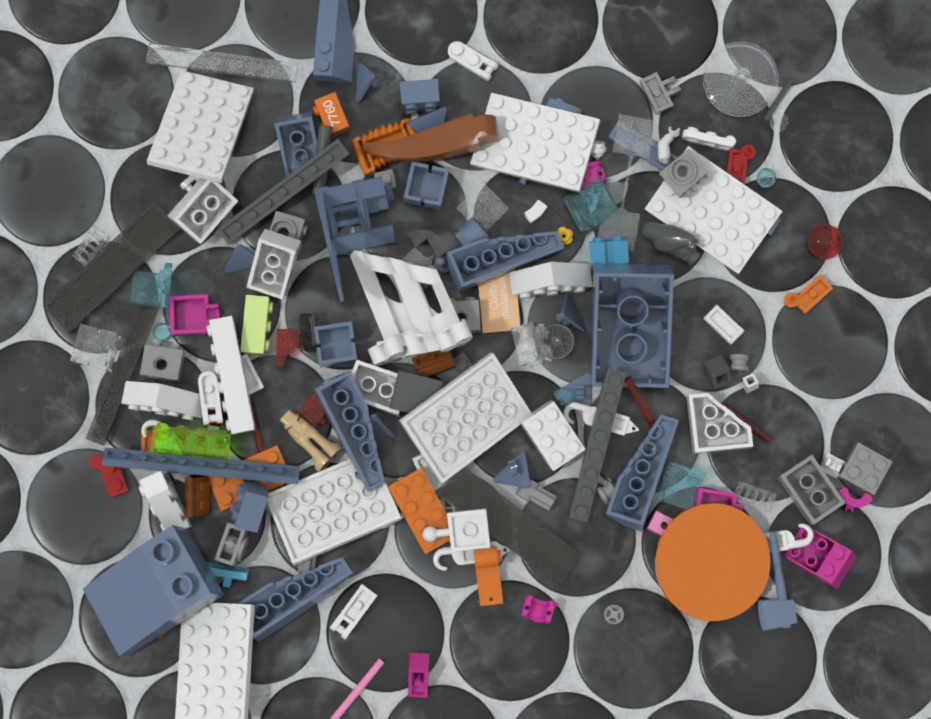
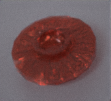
[807,224,843,260]

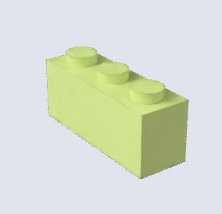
[240,295,273,356]

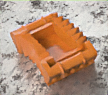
[351,118,416,176]

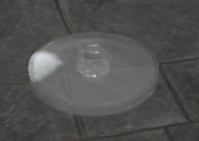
[703,41,779,117]

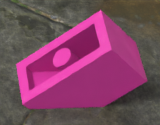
[408,652,430,698]

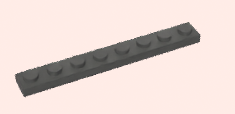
[217,138,350,245]
[568,368,626,522]

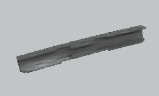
[764,76,795,121]

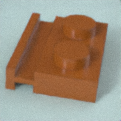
[411,350,456,377]
[185,476,210,517]

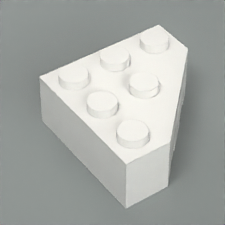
[509,262,593,299]
[121,381,202,421]
[686,393,753,454]
[139,471,192,531]

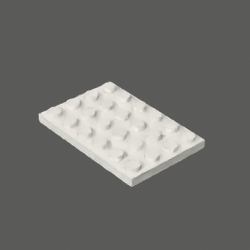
[147,70,254,183]
[470,93,600,193]
[645,146,782,274]
[399,352,531,483]
[267,459,402,566]
[175,603,255,719]

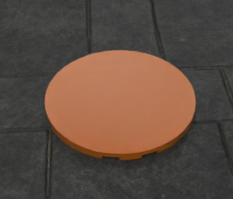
[655,503,771,621]

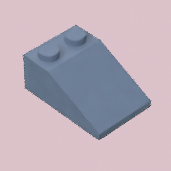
[274,111,318,177]

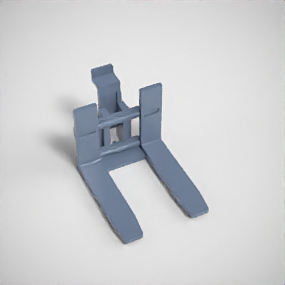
[314,177,396,302]

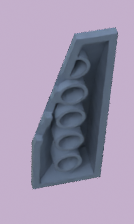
[313,0,355,83]
[446,231,564,293]
[312,371,385,492]
[606,414,679,532]
[238,557,353,642]

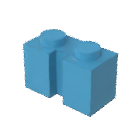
[589,236,629,266]

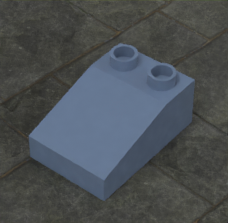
[591,263,674,388]
[83,525,224,656]

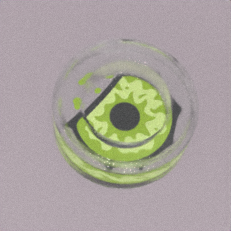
[769,112,789,132]

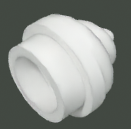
[591,141,606,161]

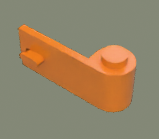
[473,547,503,606]

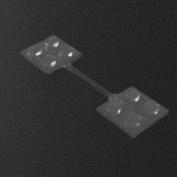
[598,114,656,252]
[389,182,509,292]

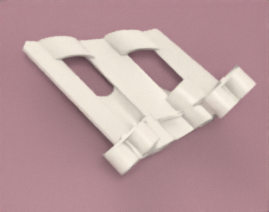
[350,250,473,366]

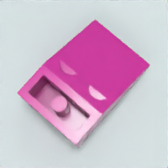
[783,528,857,590]

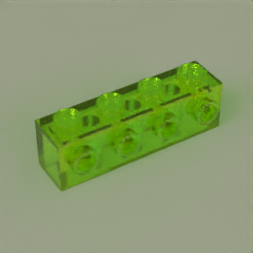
[149,423,231,459]

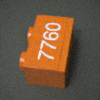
[313,92,350,138]

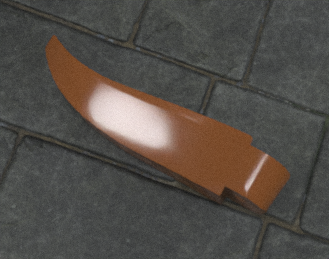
[362,114,498,162]

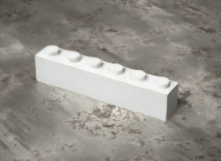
[207,316,256,435]

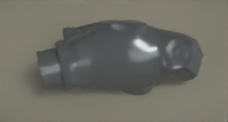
[641,222,700,265]

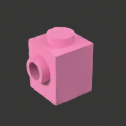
[646,511,672,536]

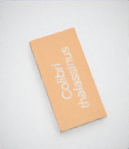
[478,270,521,334]

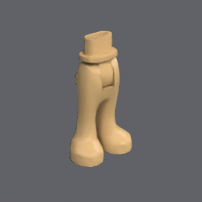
[280,410,344,472]

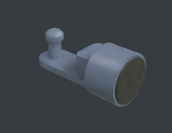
[435,217,491,273]

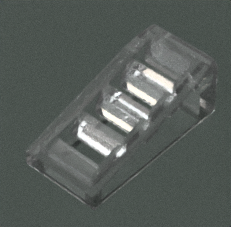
[72,225,111,268]
[735,481,777,513]

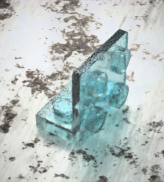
[563,177,618,231]
[130,263,173,308]
[657,462,707,509]

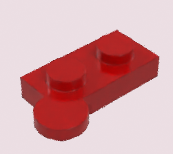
[726,145,756,184]
[90,454,130,498]

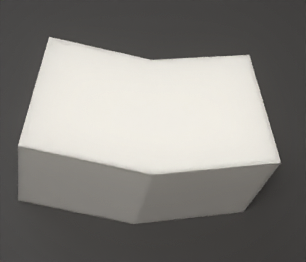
[524,200,548,225]
[741,373,759,394]

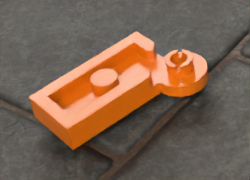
[784,274,833,314]

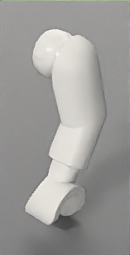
[658,126,680,164]

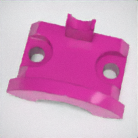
[581,161,607,191]
[838,487,873,513]
[521,595,558,625]

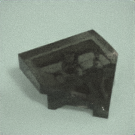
[299,313,318,353]

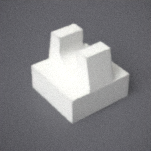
[820,453,845,479]

